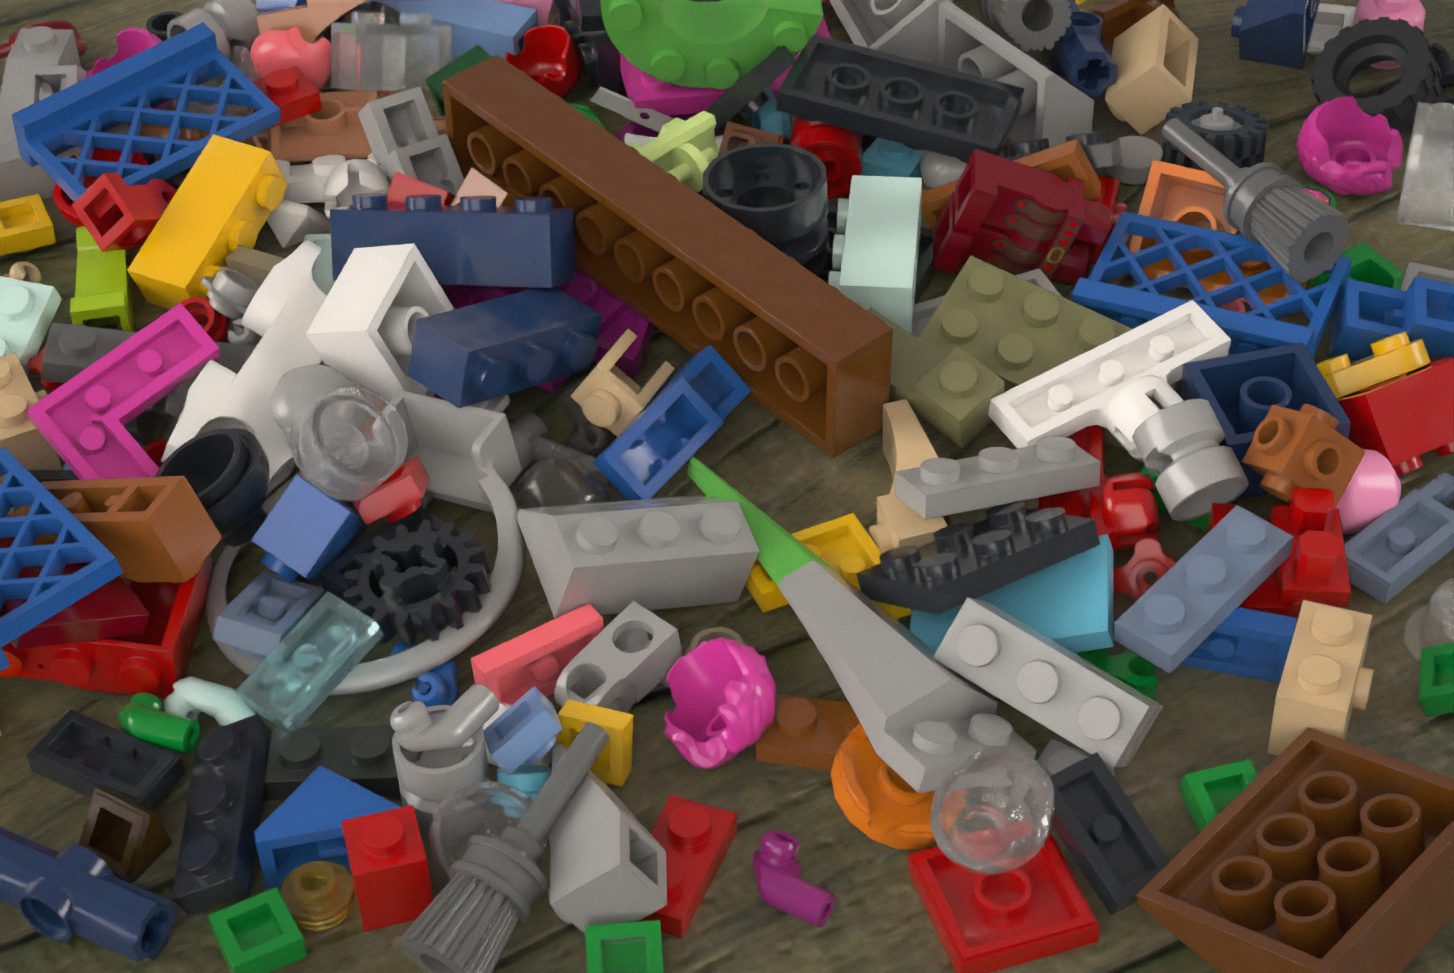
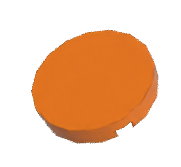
[830,723,973,850]

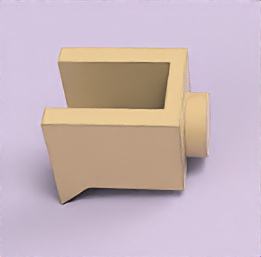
[570,329,675,437]

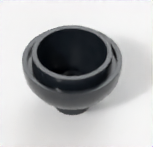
[155,428,270,547]

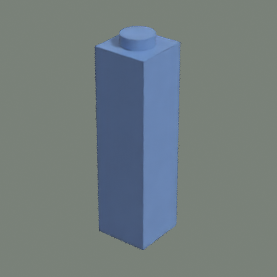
[345,0,538,65]

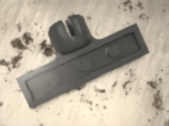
[42,322,256,446]

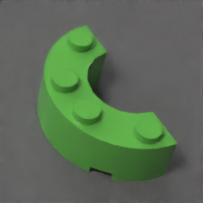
[600,0,823,89]

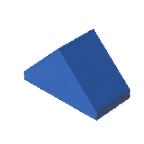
[254,765,400,889]

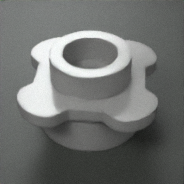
[201,267,260,319]

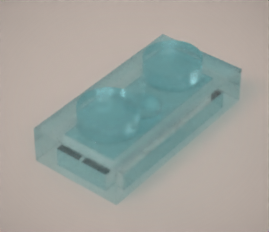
[236,591,384,733]

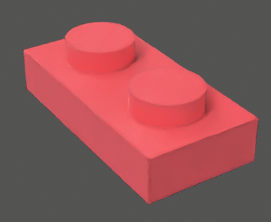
[471,603,604,705]

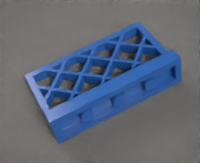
[11,22,281,202]
[1071,211,1351,361]
[0,447,123,671]

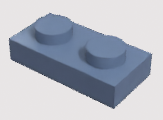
[212,571,325,659]

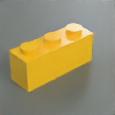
[127,134,288,309]

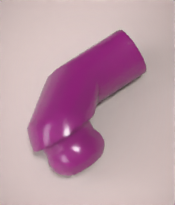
[752,830,836,928]

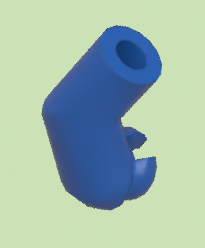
[390,639,459,707]

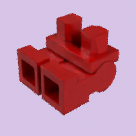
[1206,487,1351,621]

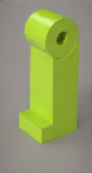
[70,226,135,332]

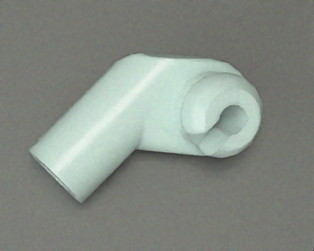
[164,676,256,726]

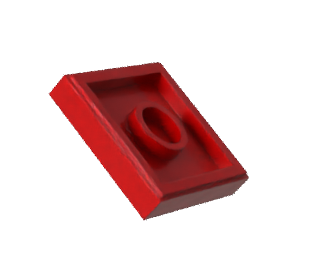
[907,817,1100,973]

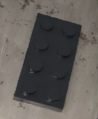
[776,34,1025,163]

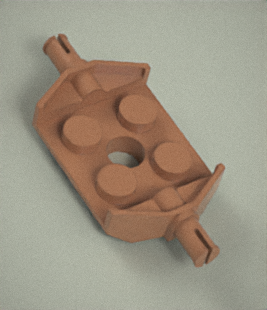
[209,89,447,164]

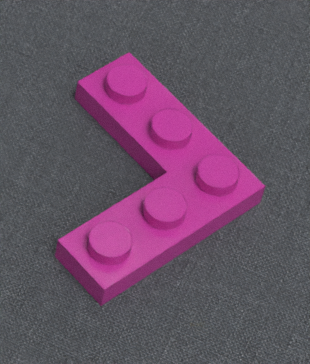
[27,303,220,480]

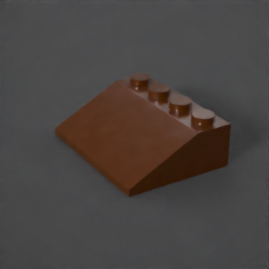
[1136,727,1454,973]

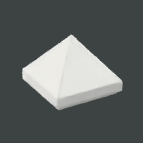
[267,199,330,249]

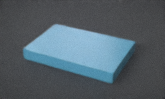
[910,534,1114,653]

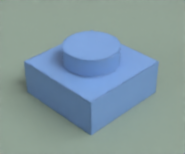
[484,685,563,776]

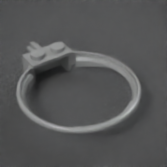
[206,390,526,695]

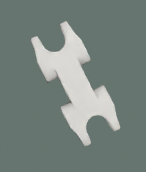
[161,240,327,499]

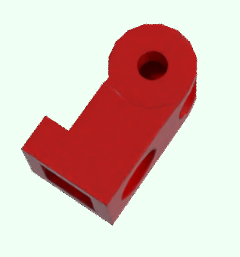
[71,173,177,252]

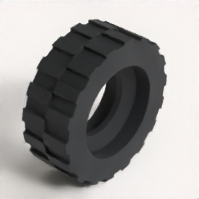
[1310,17,1442,135]

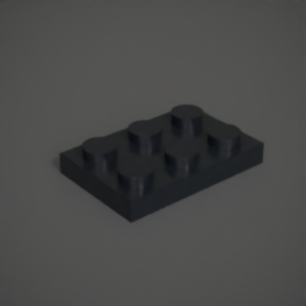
[857,502,1100,615]

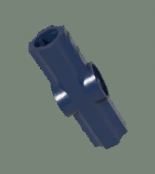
[1050,0,1117,96]
[0,827,176,962]

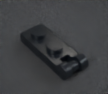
[553,0,621,91]

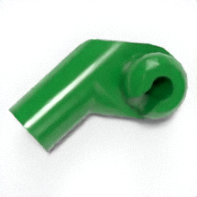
[118,692,200,754]

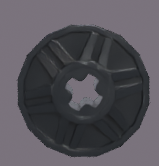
[703,143,830,278]

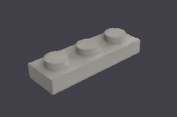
[895,436,1100,520]

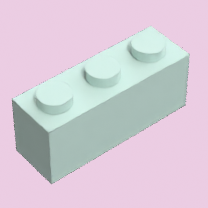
[828,175,922,334]

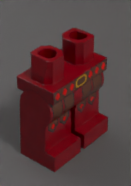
[933,149,1111,284]

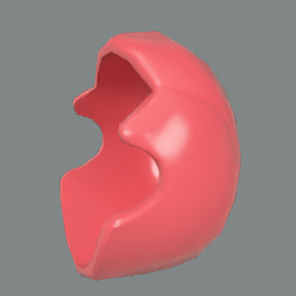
[248,27,337,92]

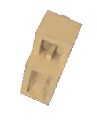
[869,399,949,553]

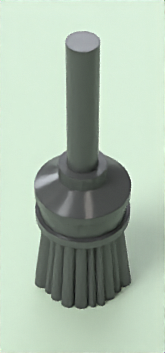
[980,0,1072,52]
[1162,118,1352,283]
[399,722,610,973]

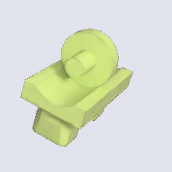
[628,111,719,192]

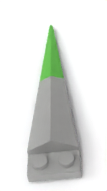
[687,456,1037,793]

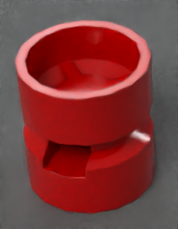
[790,115,862,200]

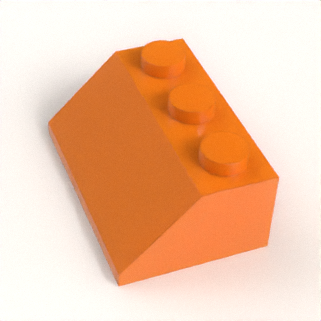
[1127,160,1327,315]

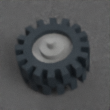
[1162,101,1268,171]

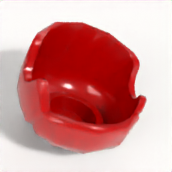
[505,24,581,99]

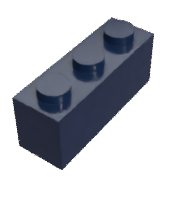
[408,287,602,408]

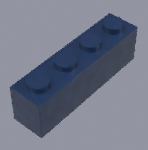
[330,193,576,288]

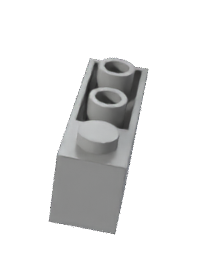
[548,744,667,934]

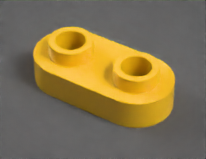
[1316,331,1431,399]

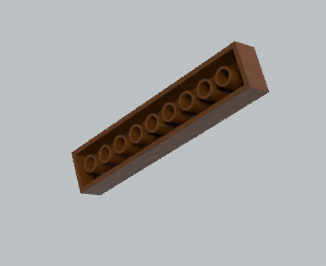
[442,55,893,458]

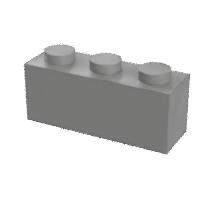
[933,597,1163,768]

